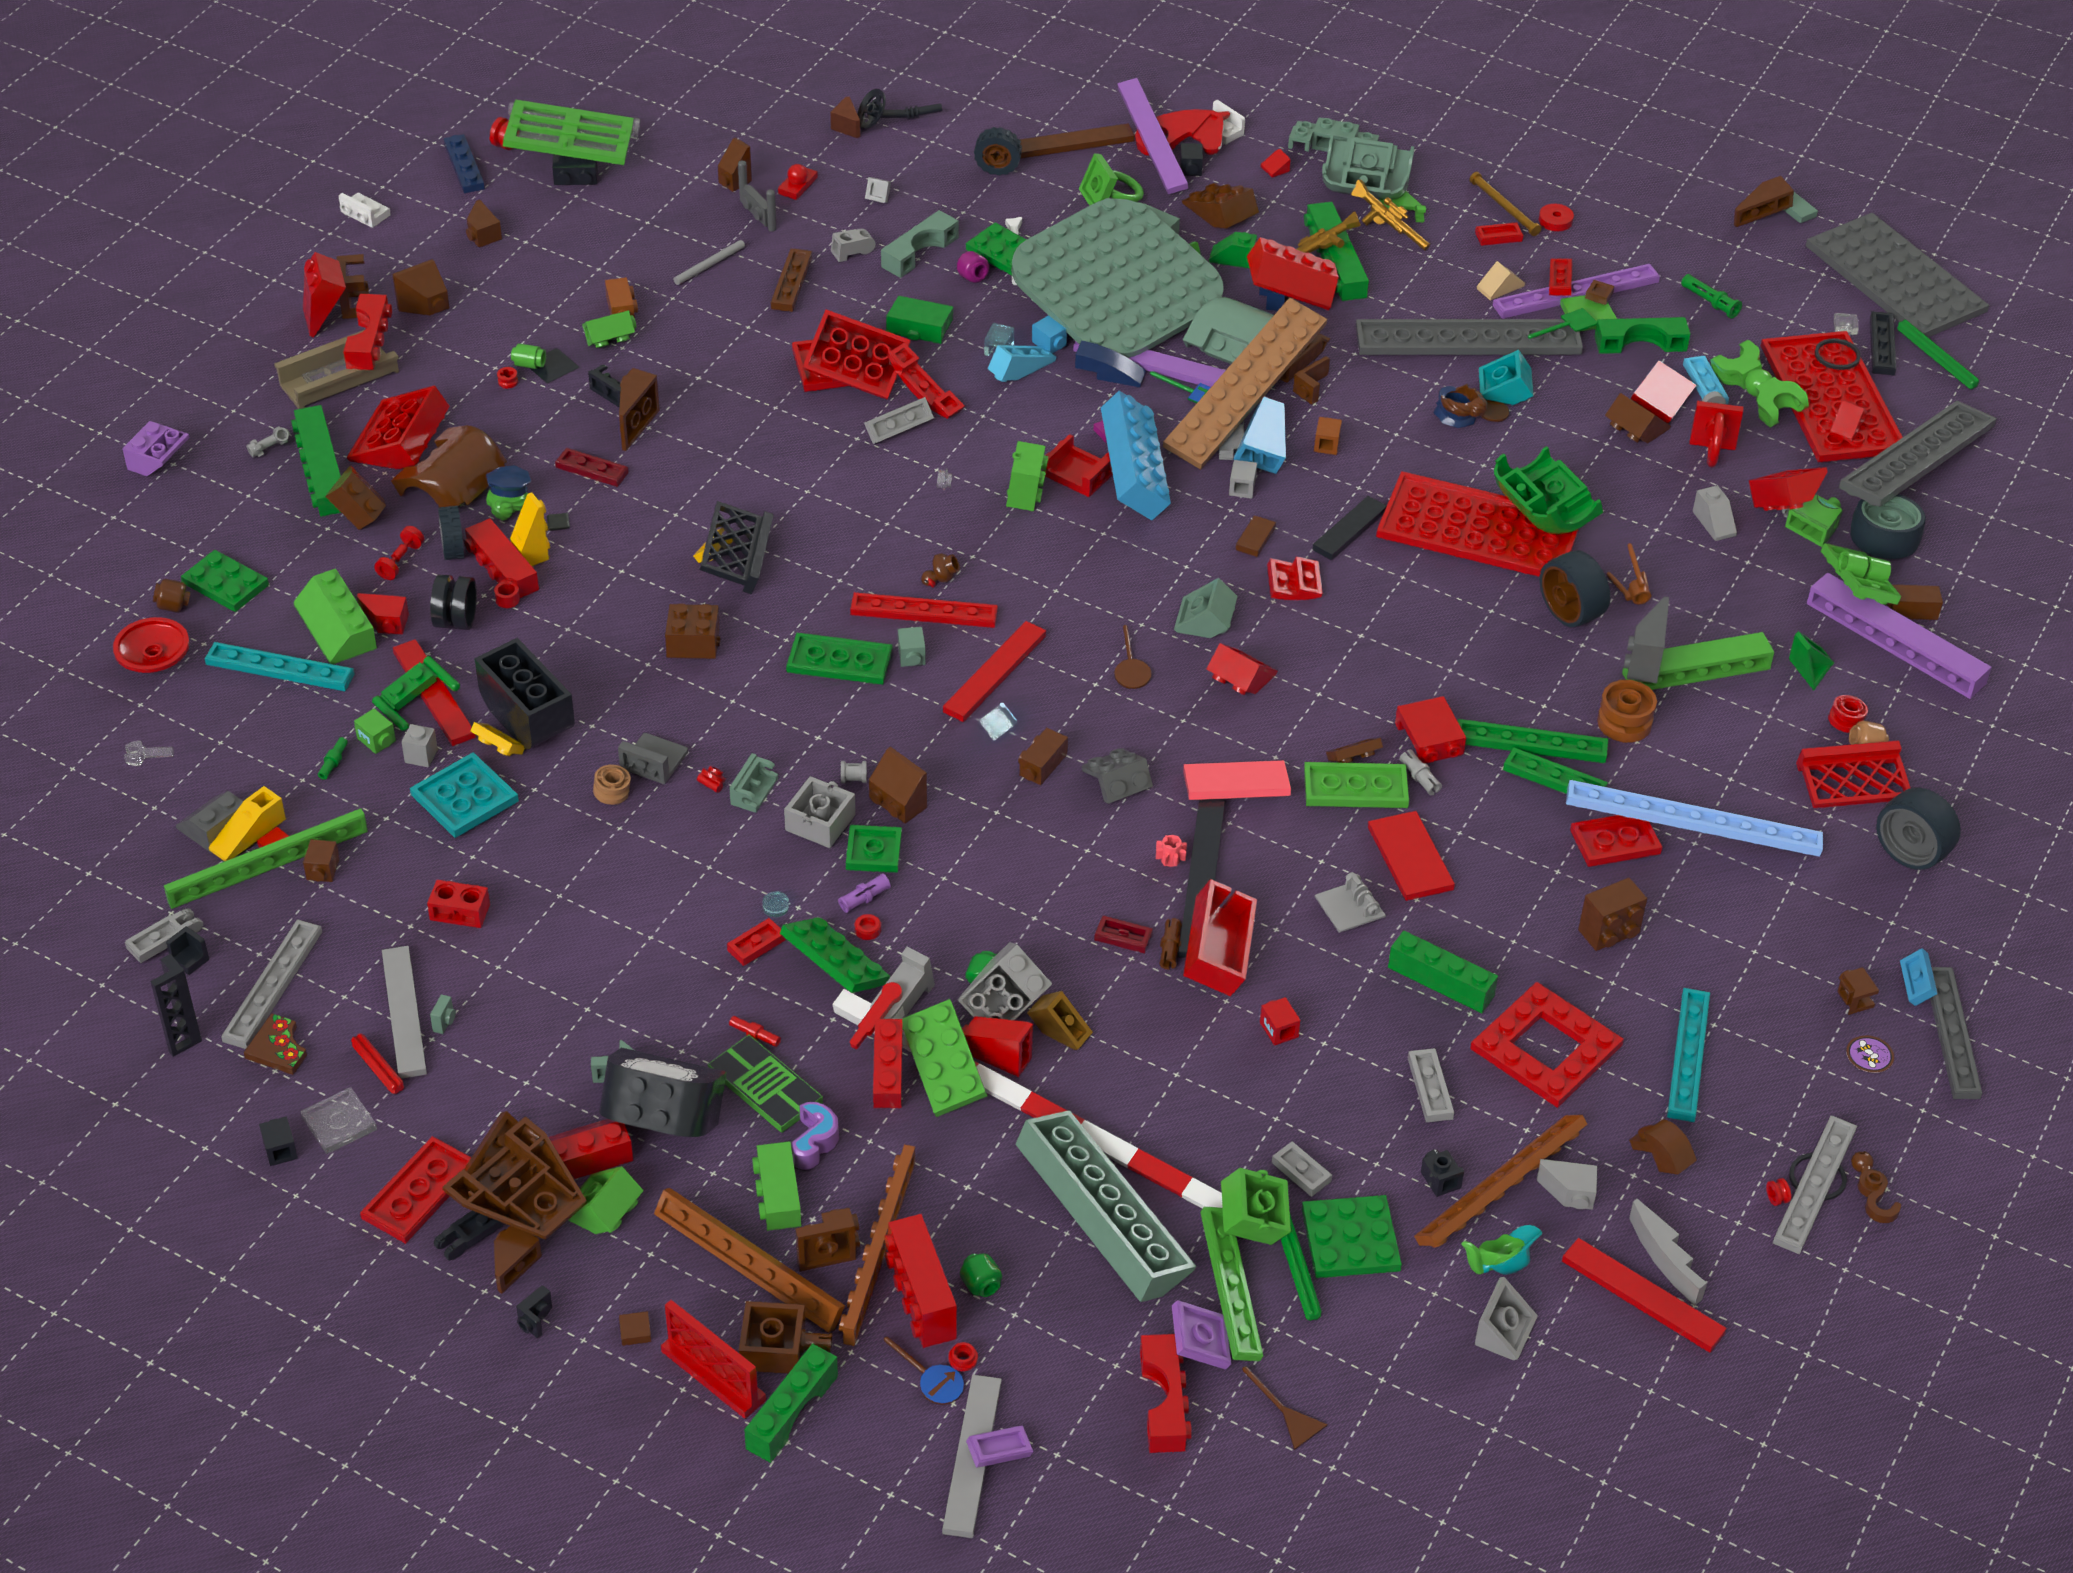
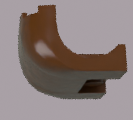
[391,425,507,507]

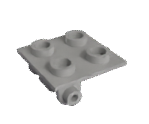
[1314,872,1386,933]

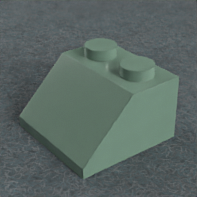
[1174,578,1237,638]

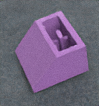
[123,421,190,476]

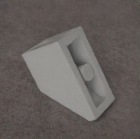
[1693,485,1737,541]
[1537,1159,1597,1210]

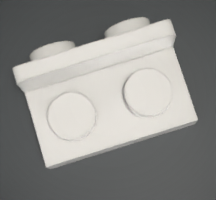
[1213,100,1245,144]
[339,193,390,228]

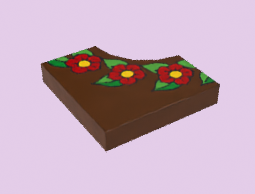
[244,1013,307,1075]

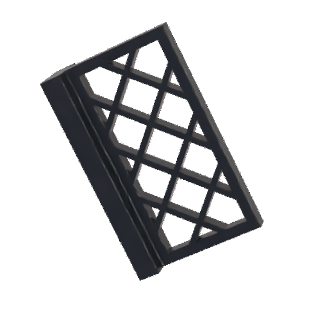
[699,501,774,595]

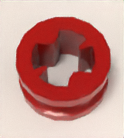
[497,367,518,389]
[1766,1178,1791,1206]

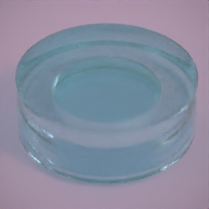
[762,891,789,917]

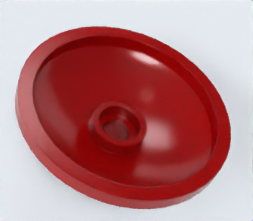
[113,617,190,673]

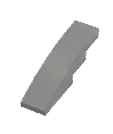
[1629,1199,1707,1306]

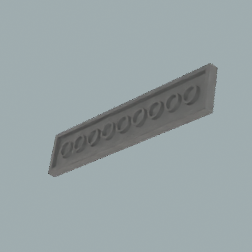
[1355,319,1583,355]
[1839,401,1997,507]

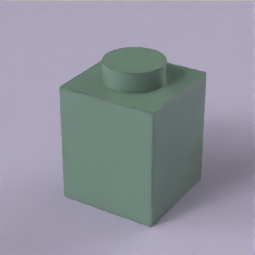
[898,627,925,667]

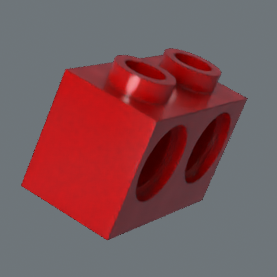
[427,880,490,928]

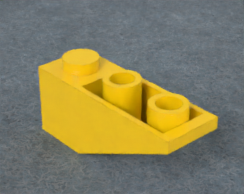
[510,492,550,566]
[209,786,286,861]

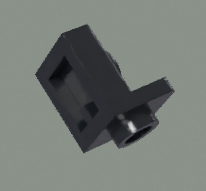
[516,1285,552,1339]

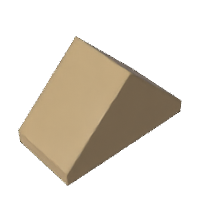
[1477,261,1525,301]

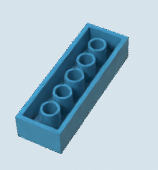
[1101,391,1171,520]

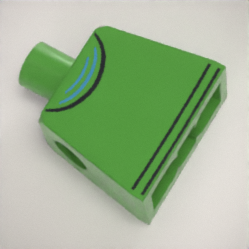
[1785,495,1842,547]

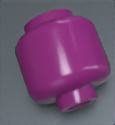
[957,251,989,283]

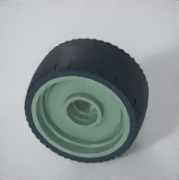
[1850,494,1926,559]

